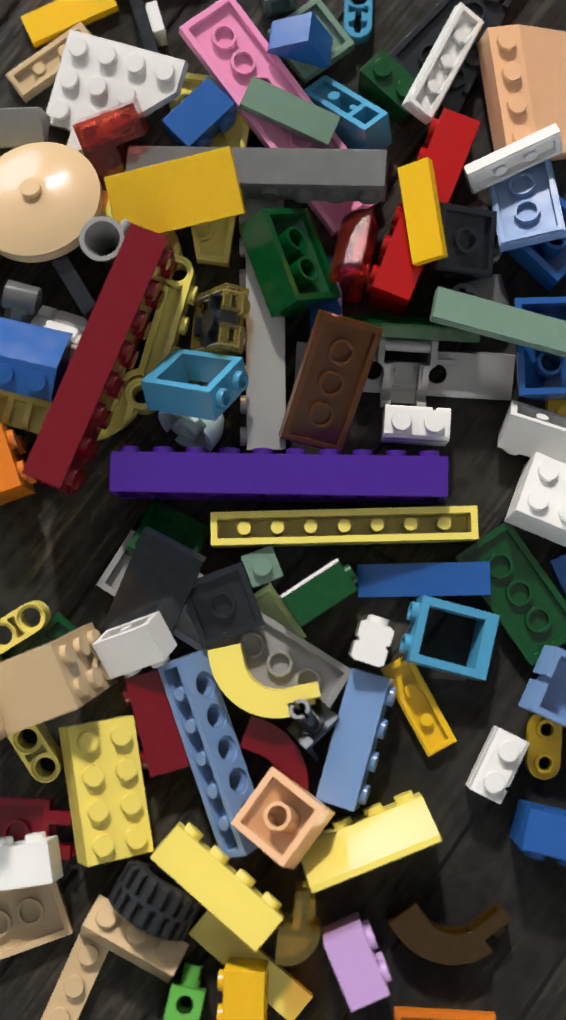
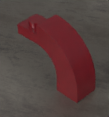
[240,714,308,791]

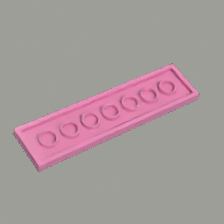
[179,0,379,236]

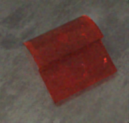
[329,209,378,302]

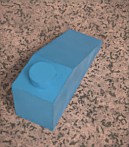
[304,75,392,150]

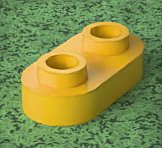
[525,714,562,780]

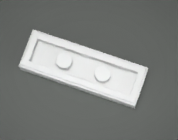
[463,123,562,194]

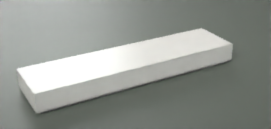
[401,2,484,125]

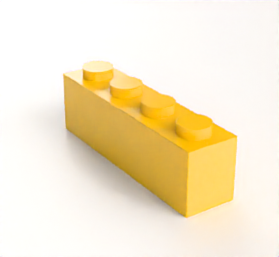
[217,957,269,1020]

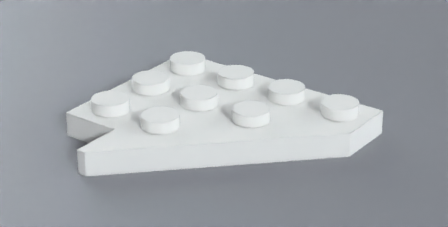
[46,29,189,154]

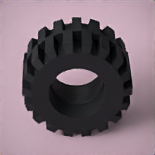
[109,858,202,941]

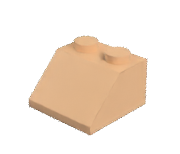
[231,767,335,870]

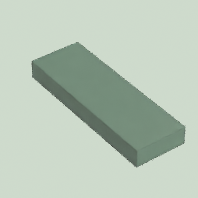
[239,76,340,149]

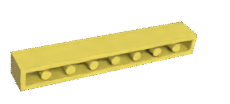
[210,505,479,548]

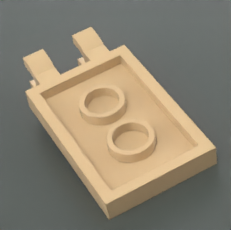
[0,880,74,960]

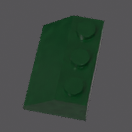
[238,208,342,318]

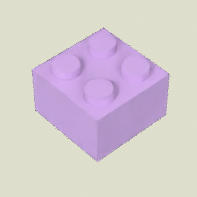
[322,912,393,1012]

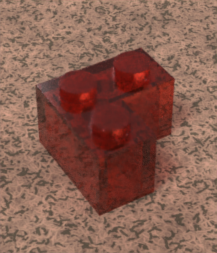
[72,98,149,187]

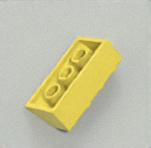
[301,790,442,894]
[150,821,283,952]

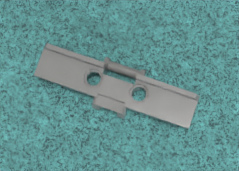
[294,337,516,408]

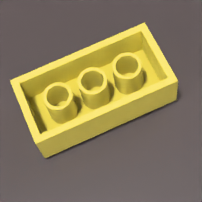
[58,715,154,867]

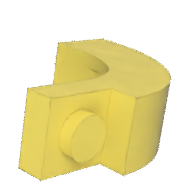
[207,643,321,718]

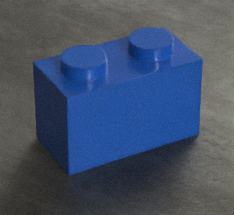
[162,77,237,147]

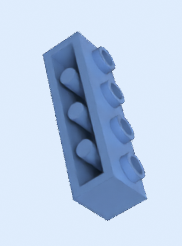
[316,668,397,812]

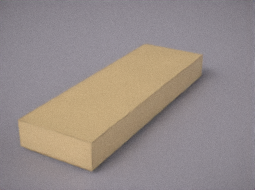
[5,22,91,103]

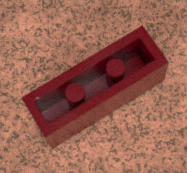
[122,670,190,777]

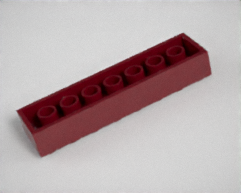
[22,223,177,496]

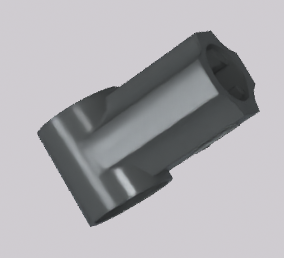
[2,279,43,323]

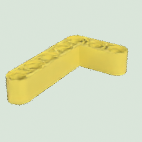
[0,600,64,783]

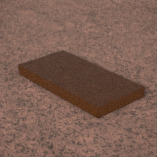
[278,309,384,454]

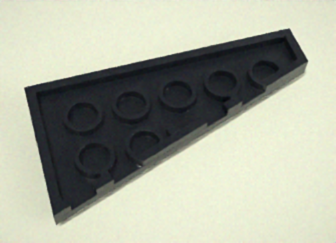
[389,0,512,113]

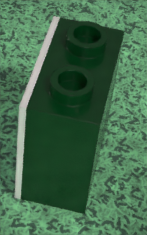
[280,559,359,627]

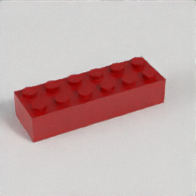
[365,108,480,316]

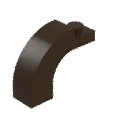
[386,897,512,965]

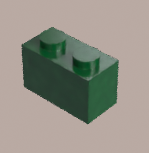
[358,49,415,129]

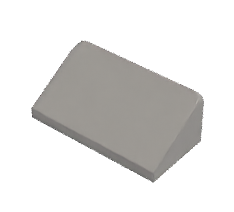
[0,107,51,148]

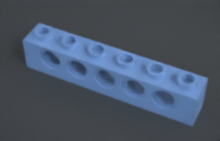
[158,649,259,858]

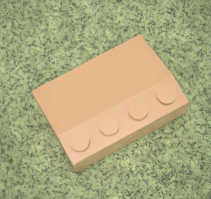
[477,24,566,161]

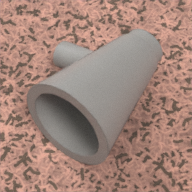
[79,216,131,264]

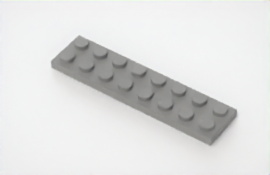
[96,530,351,710]

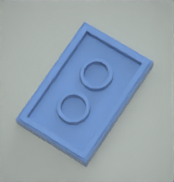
[488,158,566,252]

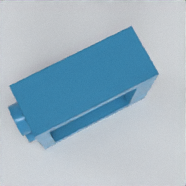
[141,348,248,421]
[399,595,500,681]

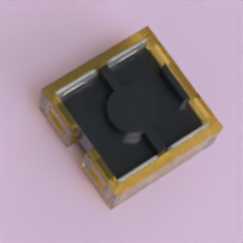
[190,283,250,356]

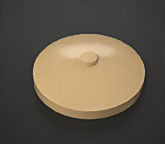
[0,142,104,263]

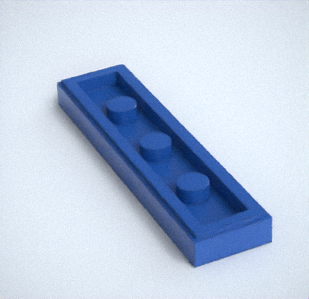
[357,561,491,597]

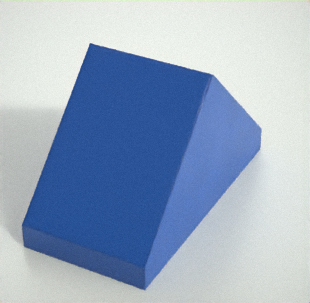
[267,12,333,69]

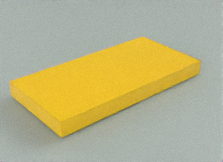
[104,146,246,234]

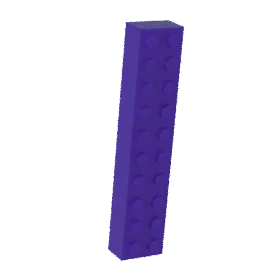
[109,446,448,504]

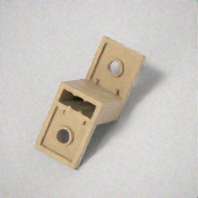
[0,622,117,740]

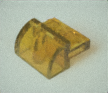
[275,880,321,966]

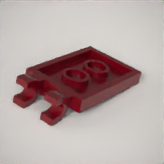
[0,797,76,860]

